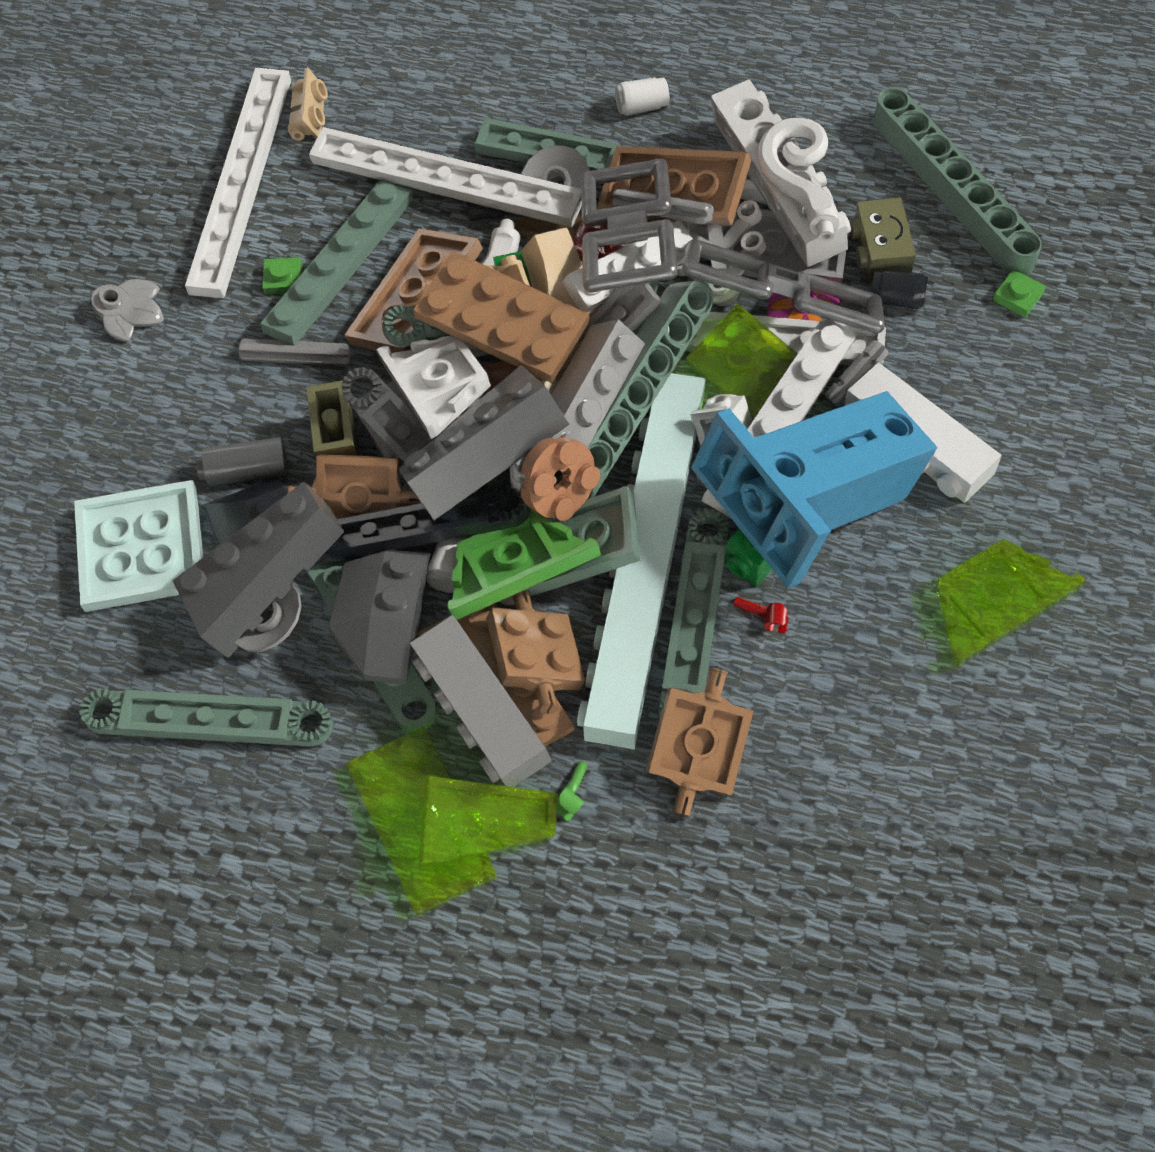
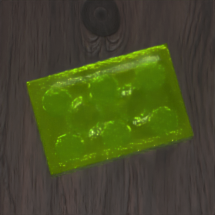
[686,303,798,420]

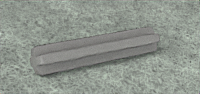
[612,189,714,225]
[238,338,351,366]

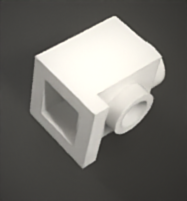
[690,394,753,445]

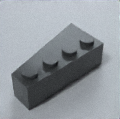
[398,365,570,520]
[173,482,344,658]

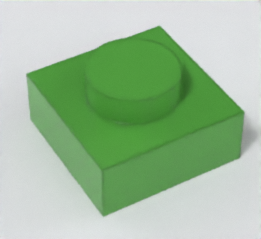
[263,257,302,295]
[993,269,1046,318]

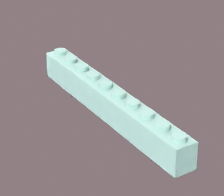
[577,373,705,749]

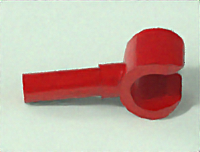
[734,597,789,634]

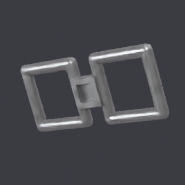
[581,159,677,293]
[682,239,885,334]

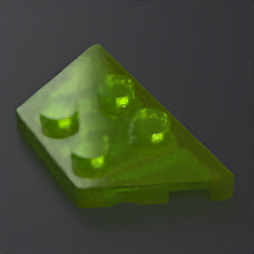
[936,539,1087,667]

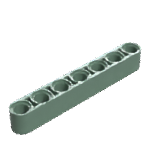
[874,87,1042,276]
[554,281,714,499]

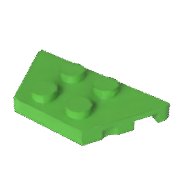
[448,510,601,620]

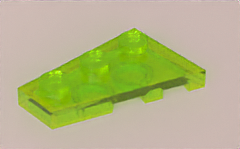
[419,776,557,868]

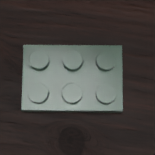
[523,486,640,597]

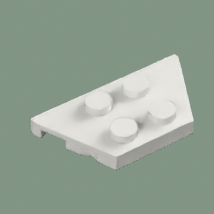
[377,336,491,439]

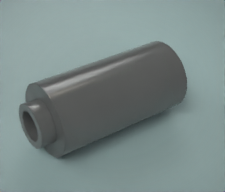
[196,437,288,487]

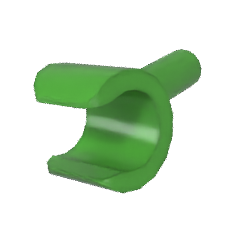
[552,761,588,821]

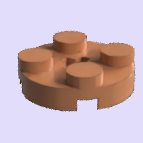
[520,436,600,521]

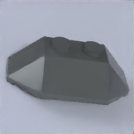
[329,549,433,685]

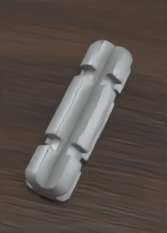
[825,340,888,407]

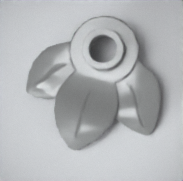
[91,279,164,342]

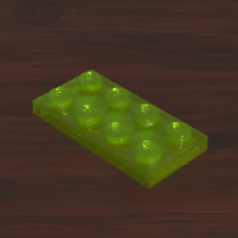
[346,727,498,917]

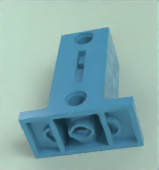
[691,391,938,588]

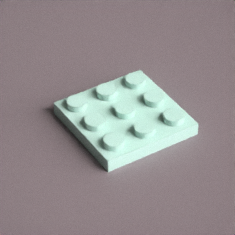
[74,480,203,612]

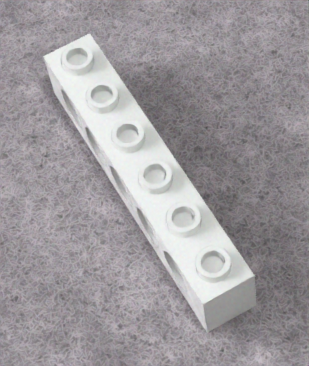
[711,79,851,267]

